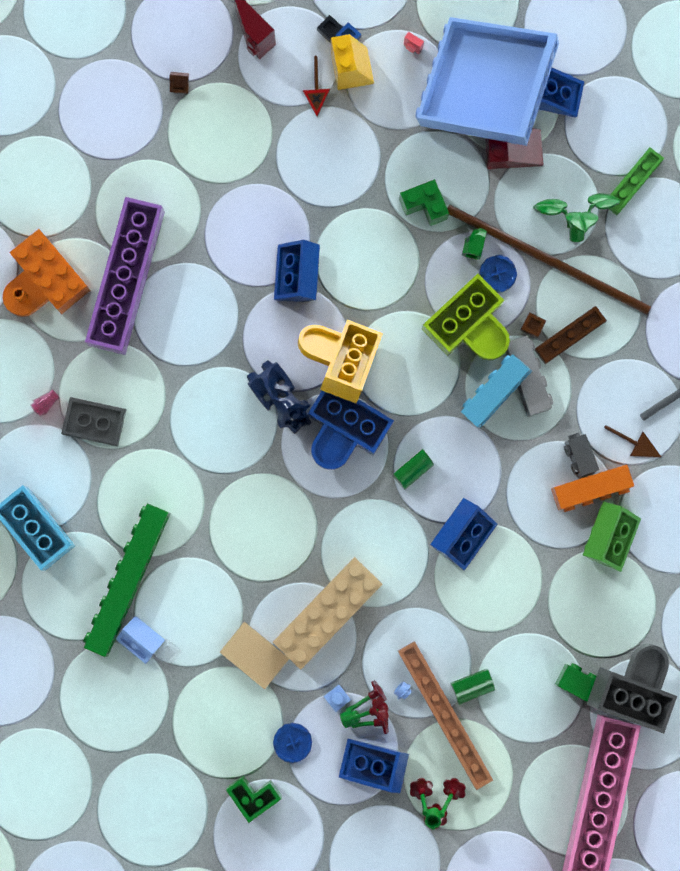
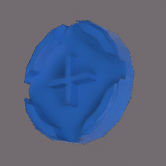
[479,255,517,293]
[273,723,312,763]

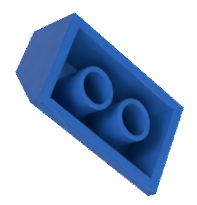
[274,240,320,302]
[430,498,498,571]

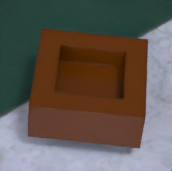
[169,72,189,94]
[520,312,547,338]

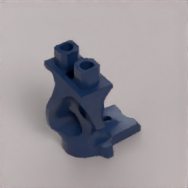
[247,360,312,434]

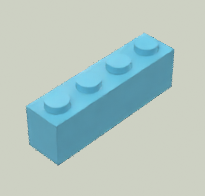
[461,354,532,428]

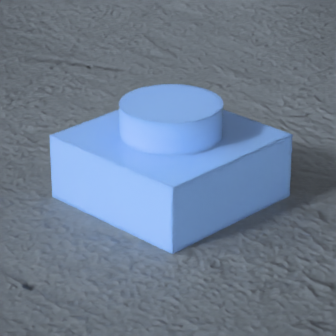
[324,684,351,712]

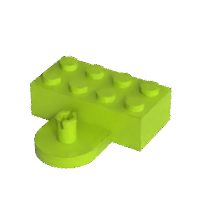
[422,274,510,360]

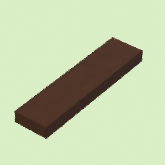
[535,306,607,364]

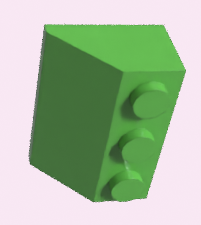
[583,501,641,572]

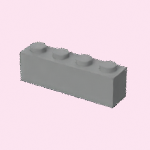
[506,336,553,417]

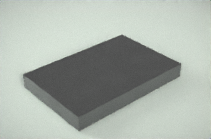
[61,397,127,447]

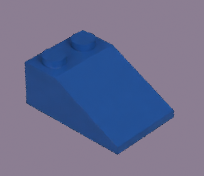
[538,68,584,118]
[338,739,409,793]

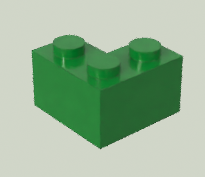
[399,179,449,226]
[226,775,282,823]

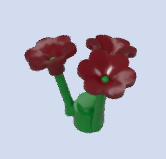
[340,680,389,734]
[410,778,466,830]

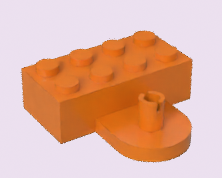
[3,229,91,317]

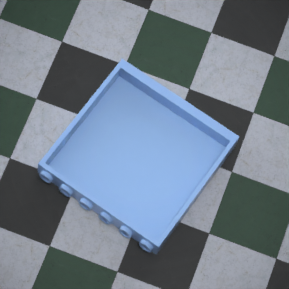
[416,17,559,146]

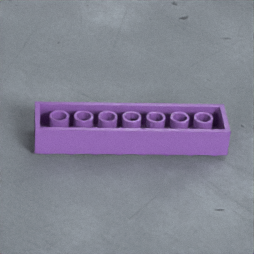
[85,197,165,355]

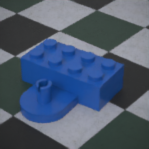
[308,391,394,470]

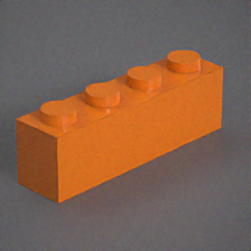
[551,464,634,512]

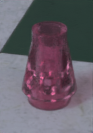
[30,389,59,417]

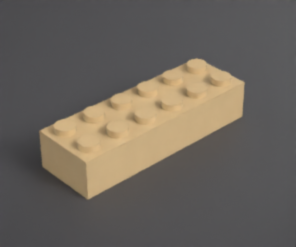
[273,557,383,670]

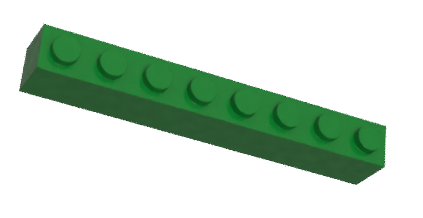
[83,503,171,657]

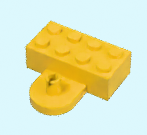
[298,320,383,403]

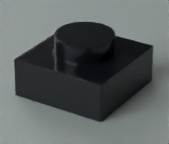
[317,15,343,42]

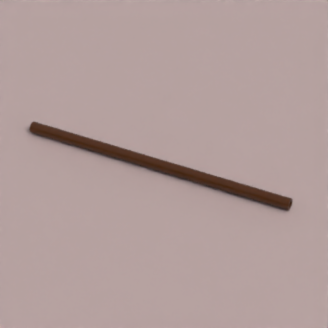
[447,204,651,315]

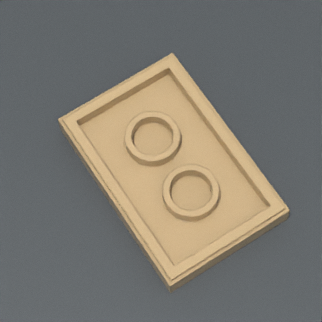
[220,622,289,689]

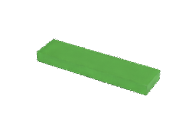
[609,147,664,215]

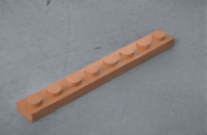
[398,641,493,790]

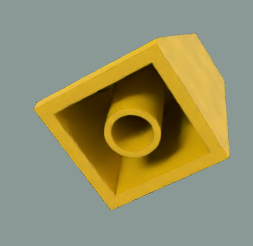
[331,34,374,90]

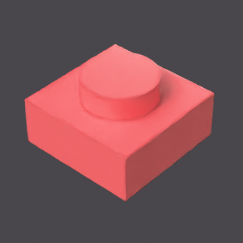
[404,32,424,54]

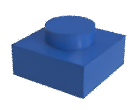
[335,22,362,40]

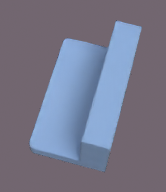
[116,616,165,664]

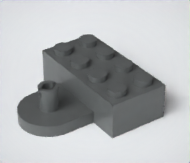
[587,644,677,734]

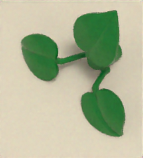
[533,193,620,242]

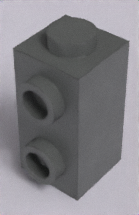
[564,432,600,478]

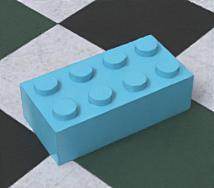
[0,485,75,571]

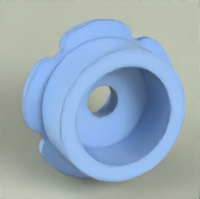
[394,681,412,700]

